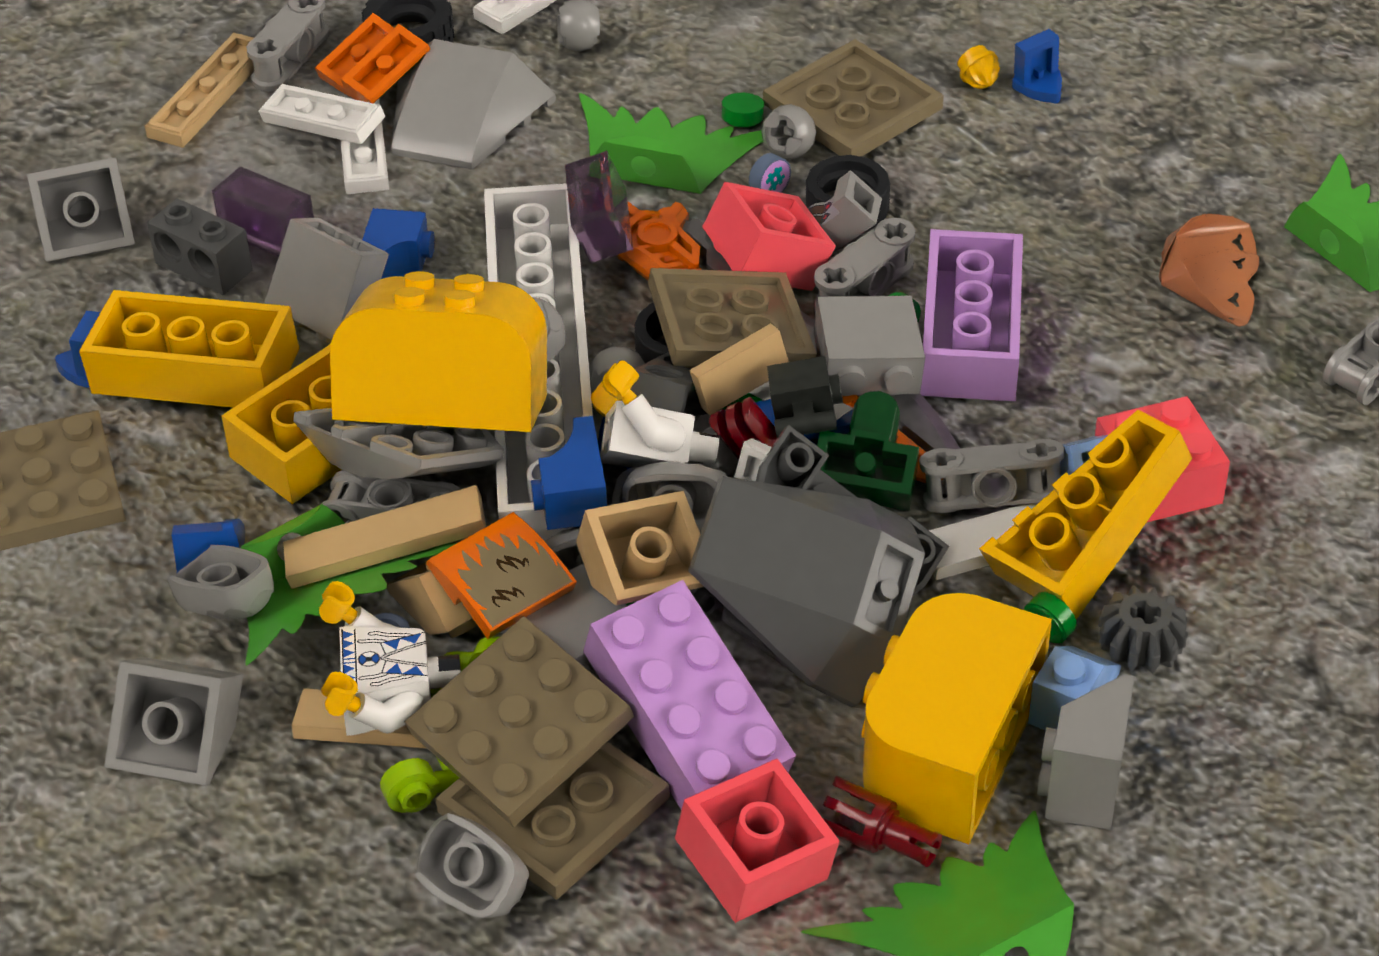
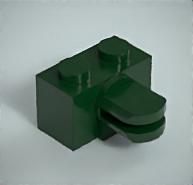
[817,391,919,511]

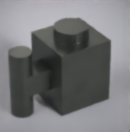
[767,356,843,439]

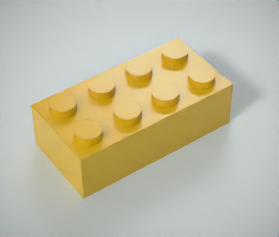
[79,290,300,408]
[221,344,362,504]

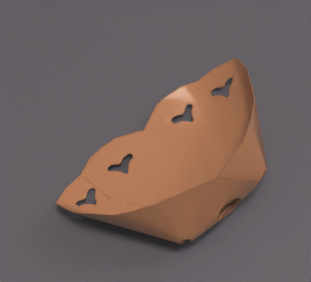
[1159,214,1259,327]

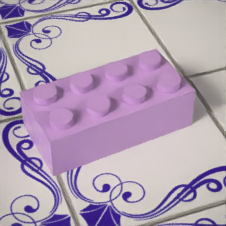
[920,229,1023,401]
[583,580,796,810]

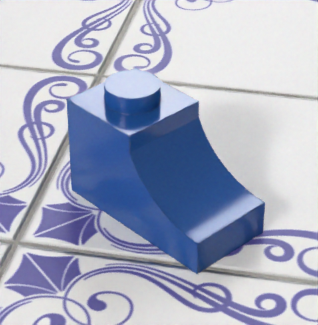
[362,208,435,279]
[531,416,607,530]

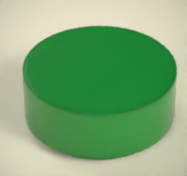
[721,92,764,127]
[1024,592,1077,644]

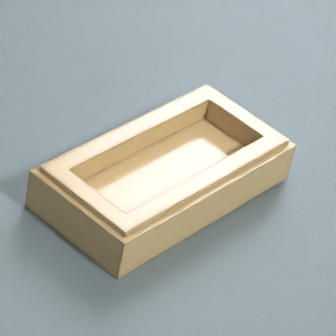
[689,323,789,415]

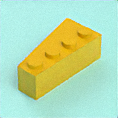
[979,410,1192,620]

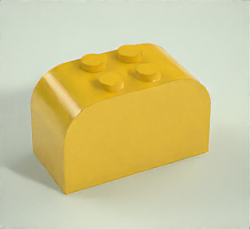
[330,271,547,432]
[861,593,1052,844]

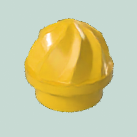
[957,45,1000,89]

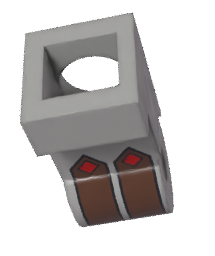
[808,170,882,252]

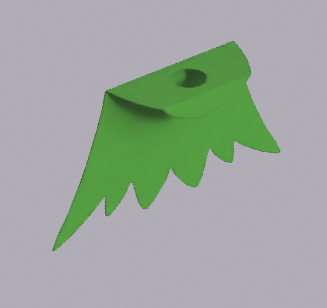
[579,93,763,194]
[1284,154,1379,292]
[241,504,457,665]
[801,811,1074,956]

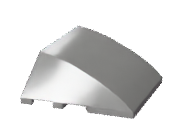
[391,39,556,169]
[293,408,504,480]

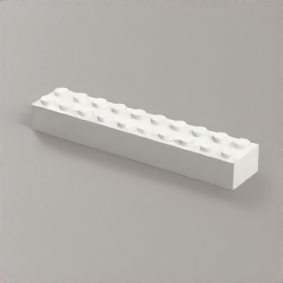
[484,183,593,541]

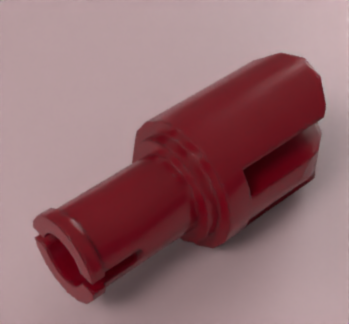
[709,397,777,460]
[822,776,942,867]

